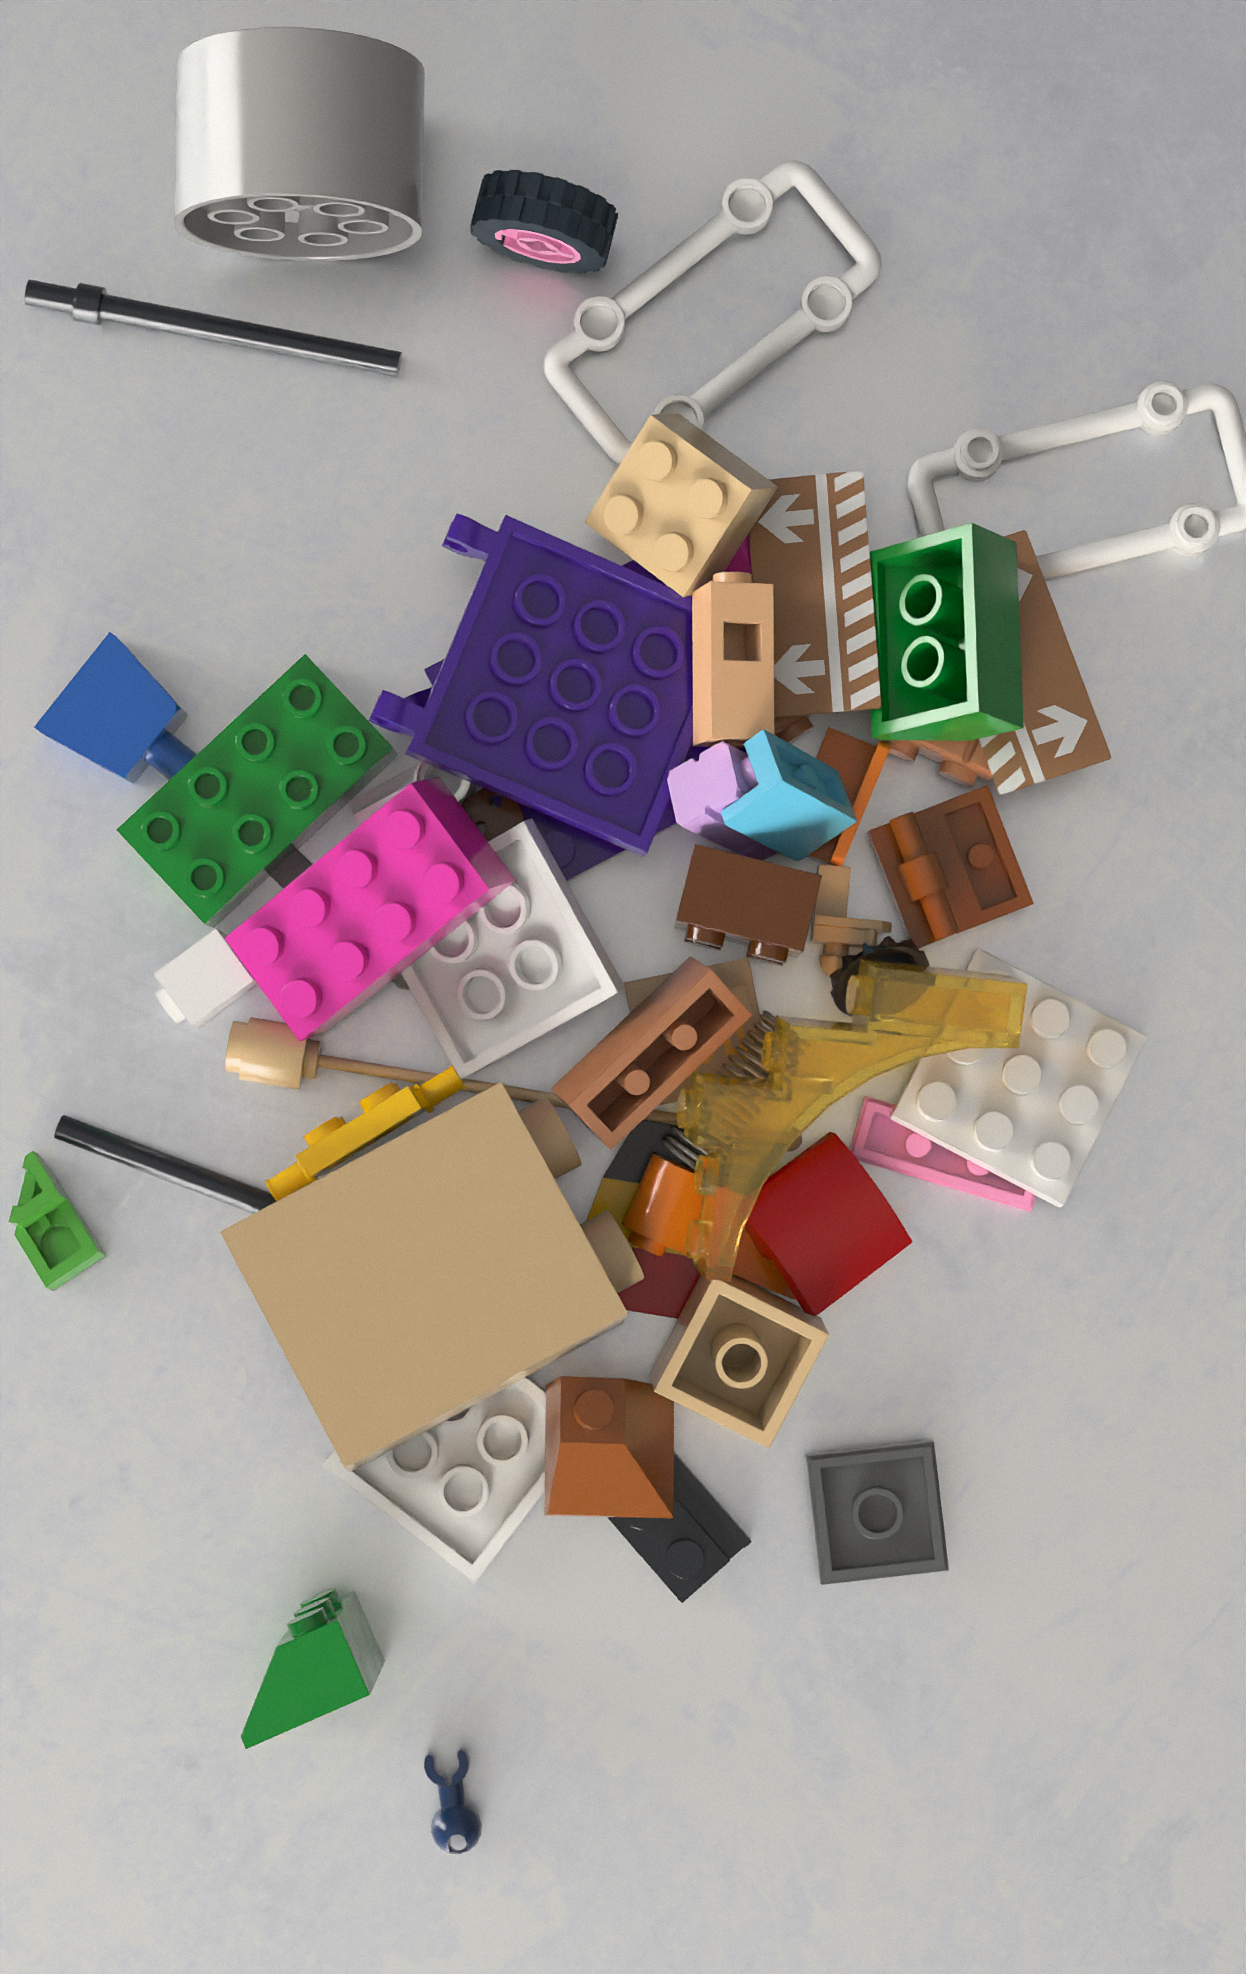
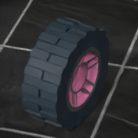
[470,169,618,273]

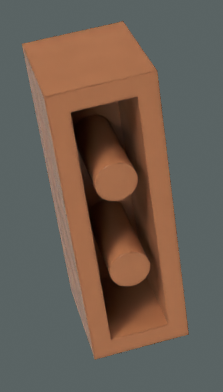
[551,956,752,1150]

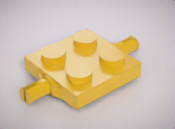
[265,1065,466,1201]

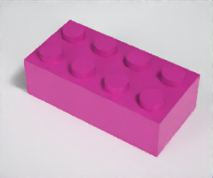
[225,776,516,1042]

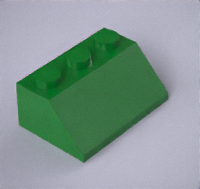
[869,522,1024,741]
[241,1588,385,1749]

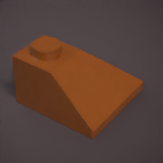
[544,1376,674,1519]

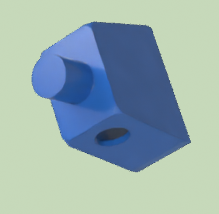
[34,632,197,784]

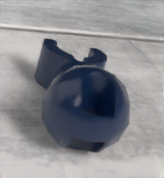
[424,1748,482,1854]

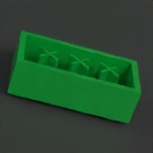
[116,654,398,928]

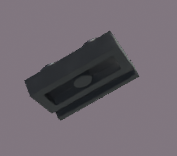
[607,1451,752,1603]

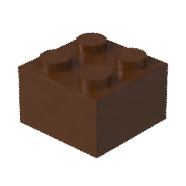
[674,844,822,966]

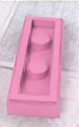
[849,1096,1036,1212]

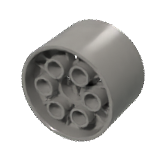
[174,27,425,261]

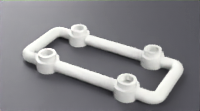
[544,161,881,464]
[908,381,1246,580]

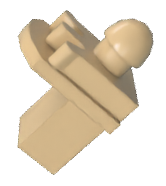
[810,864,892,977]

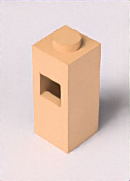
[692,572,774,748]

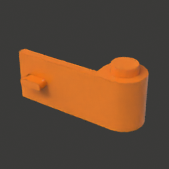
[621,1153,796,1300]

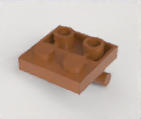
[867,785,1034,949]

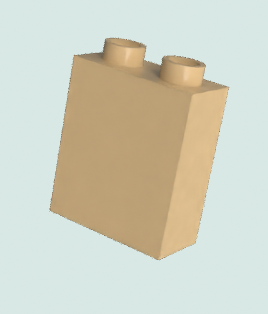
[220,1082,644,1472]

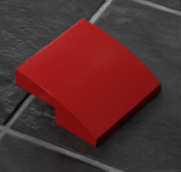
[732,1132,913,1317]

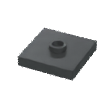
[805,1440,949,1585]

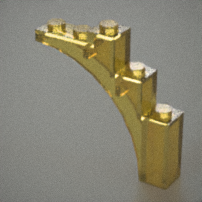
[677,959,1028,1281]

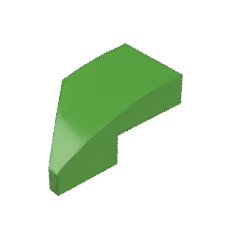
[9,1151,106,1291]

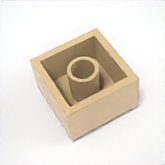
[584,414,778,597]
[649,1264,829,1448]

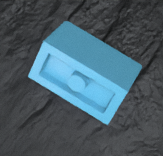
[721,729,857,861]

